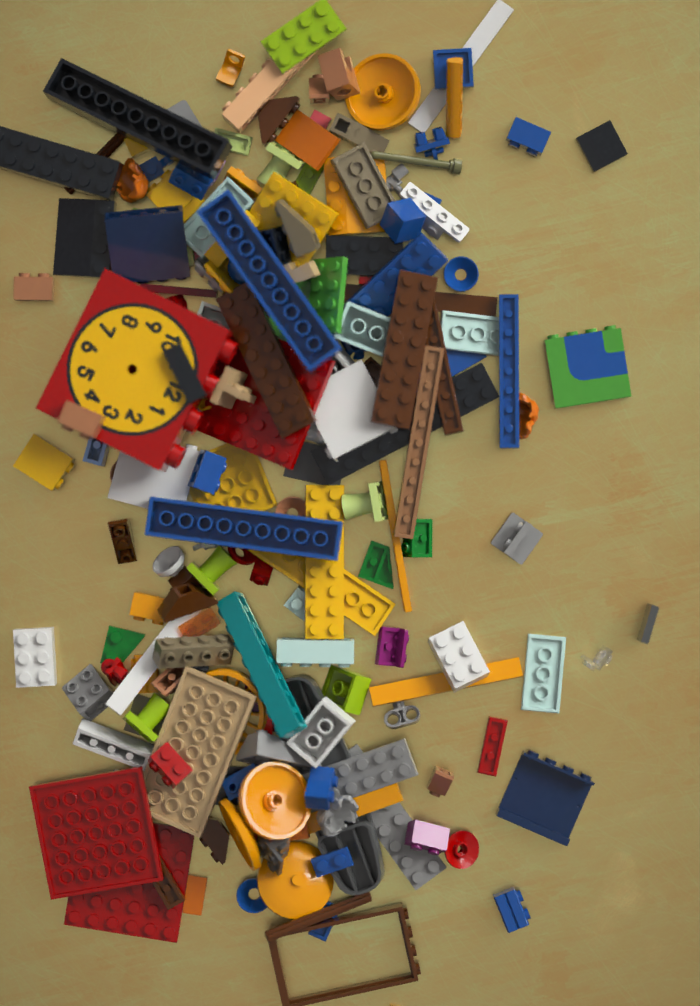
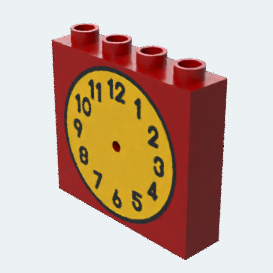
[35,269,239,472]

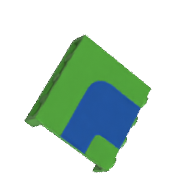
[543,325,631,409]

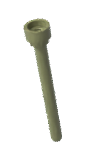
[371,151,462,175]

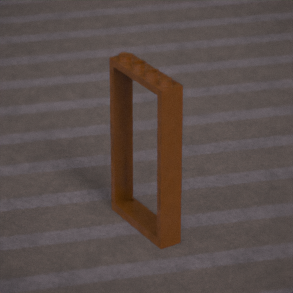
[268,903,421,1006]

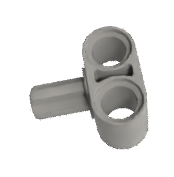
[384,701,420,730]

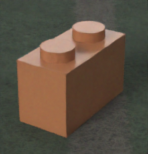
[13,273,54,301]
[57,401,106,440]

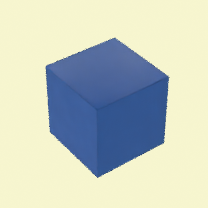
[380,198,426,243]

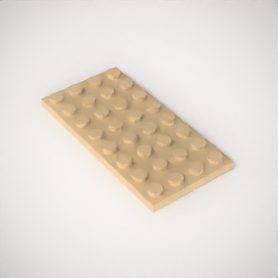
[144,666,257,838]

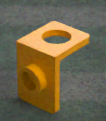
[216,49,245,87]

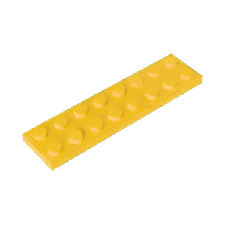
[304,485,344,639]
[247,549,396,636]

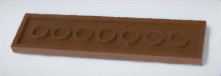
[370,270,438,430]
[216,283,317,438]

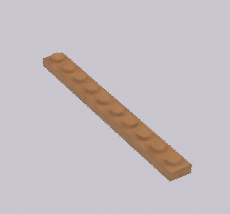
[393,345,444,539]

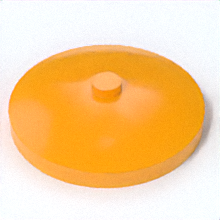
[345,53,421,131]
[239,761,311,840]
[218,798,261,871]
[257,842,334,919]

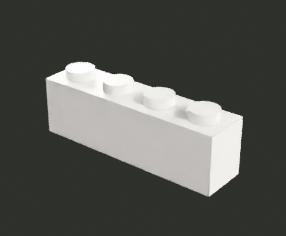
[73,718,154,771]

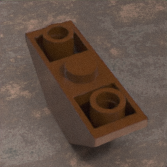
[258,96,300,146]
[108,519,137,564]
[157,582,218,623]
[199,817,230,865]

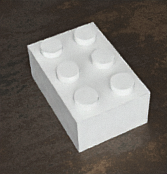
[428,621,490,693]
[13,627,57,688]
[286,696,355,768]

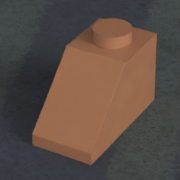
[309,74,329,104]
[151,667,185,697]
[427,766,454,797]

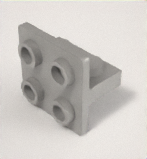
[491,513,543,565]

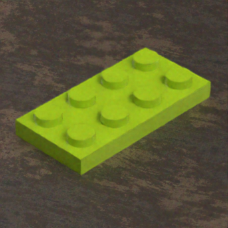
[260,0,347,74]

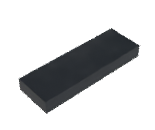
[162,343,207,404]

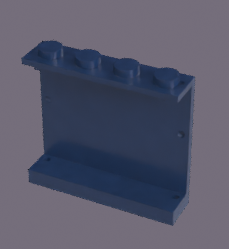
[105,205,190,284]
[496,750,595,846]

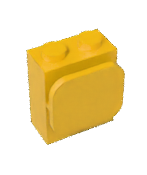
[146,168,205,224]
[13,434,75,491]

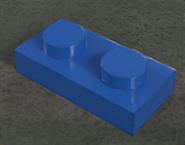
[310,846,354,878]

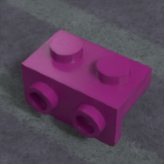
[375,626,409,668]

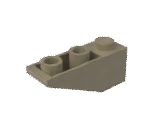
[329,113,389,153]
[274,199,321,257]

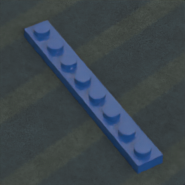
[499,294,520,449]

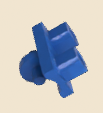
[414,127,450,160]

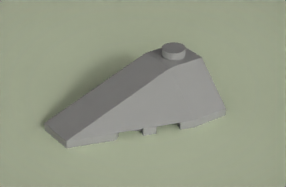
[236,730,322,772]

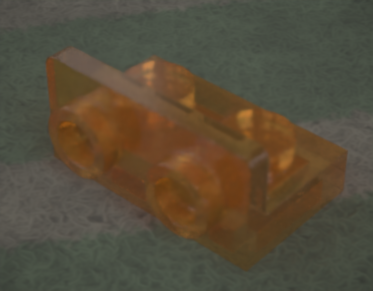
[178,608,222,637]

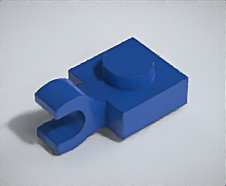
[139,156,174,183]

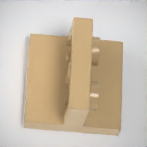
[210,366,257,409]

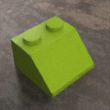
[322,665,372,715]

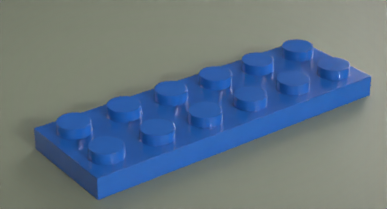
[343,232,448,317]

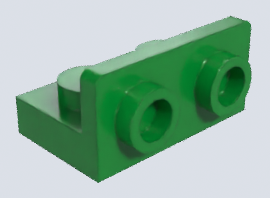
[401,519,433,557]

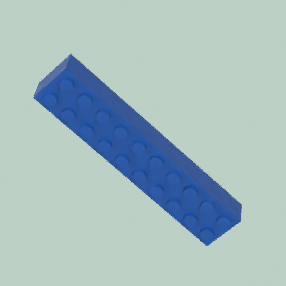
[197,189,343,373]
[145,497,343,561]

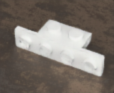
[399,182,470,243]

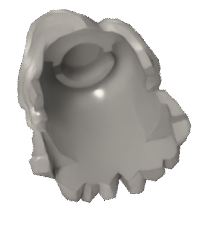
[316,795,359,837]

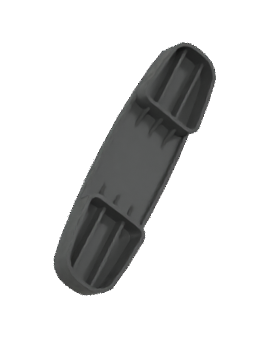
[278,674,385,896]

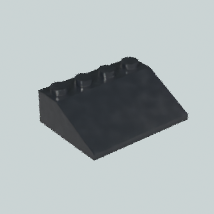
[53,198,117,279]

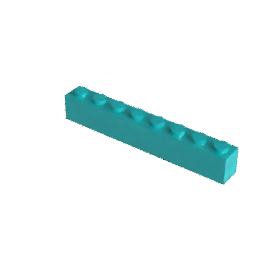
[217,591,307,739]

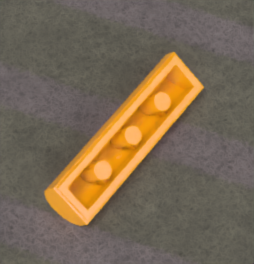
[446,57,463,138]

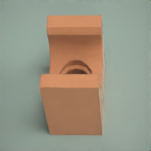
[317,47,360,101]

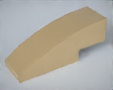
[284,261,321,283]

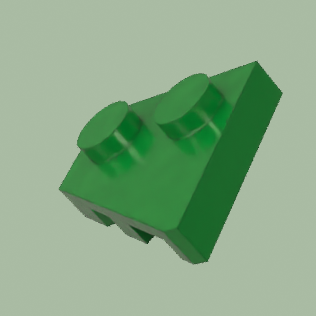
[358,540,394,589]
[100,625,145,663]

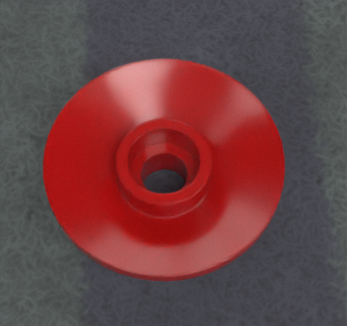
[445,830,479,869]

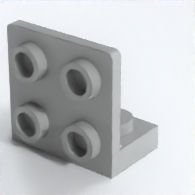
[62,664,114,721]

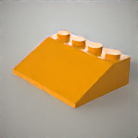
[324,157,387,236]

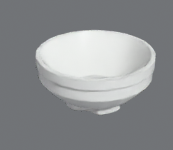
[153,546,184,577]

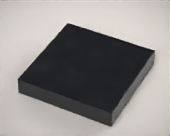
[576,120,628,173]

